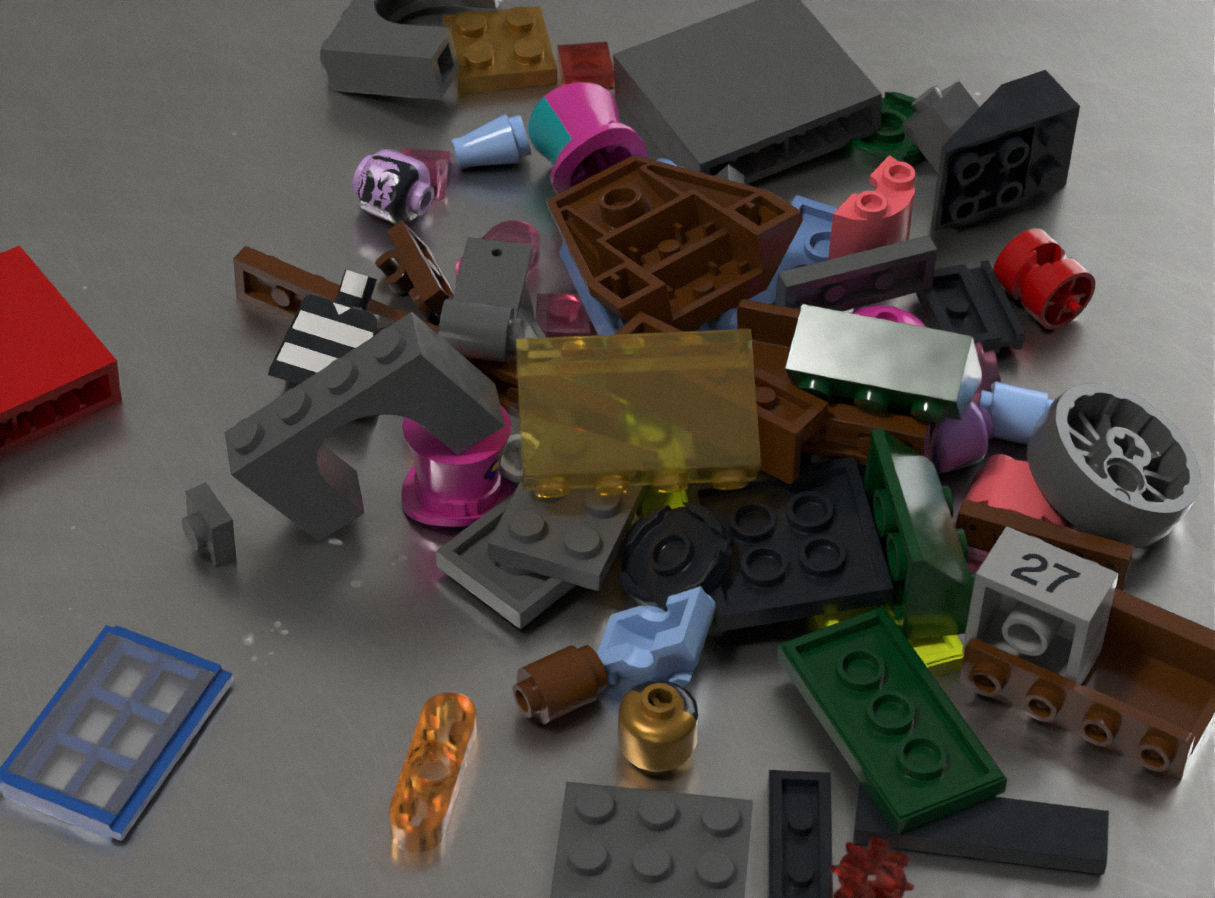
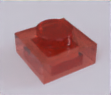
[557,42,614,90]

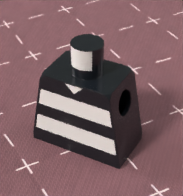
[268,269,394,385]

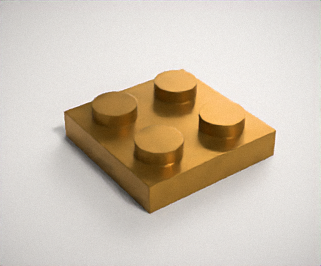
[443,6,558,94]

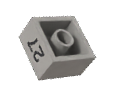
[962,526,1119,685]

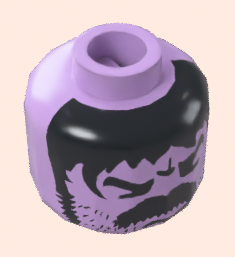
[352,149,434,225]

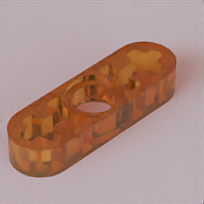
[389,692,477,853]

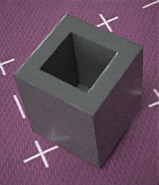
[901,81,979,173]

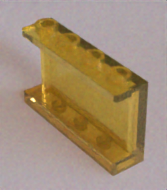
[515,329,761,498]

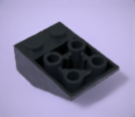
[931,70,1080,231]

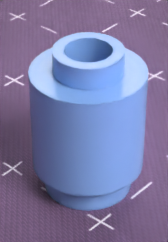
[977,381,1054,445]

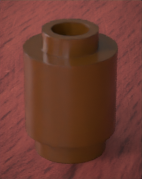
[512,645,608,724]

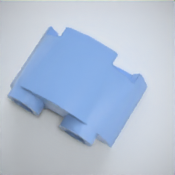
[597,586,716,687]

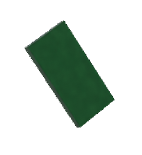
[777,606,1007,835]

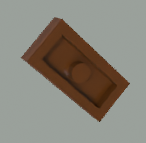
[375,220,454,318]

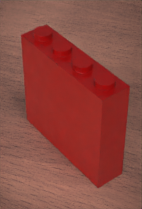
[0,245,122,456]

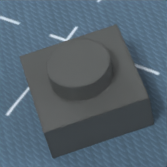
[182,483,236,568]

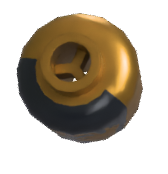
[617,680,699,772]

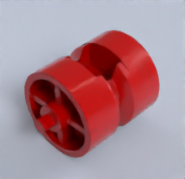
[993,228,1096,329]

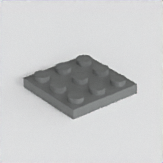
[550,782,753,898]

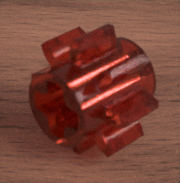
[830,836,914,898]

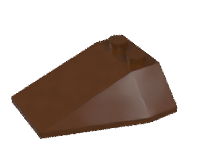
[546,155,803,333]

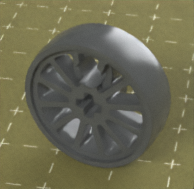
[1027,383,1201,548]

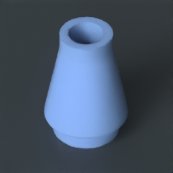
[451,113,531,170]

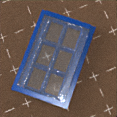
[0,625,233,841]

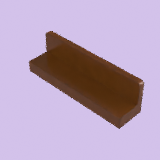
[606,311,829,484]

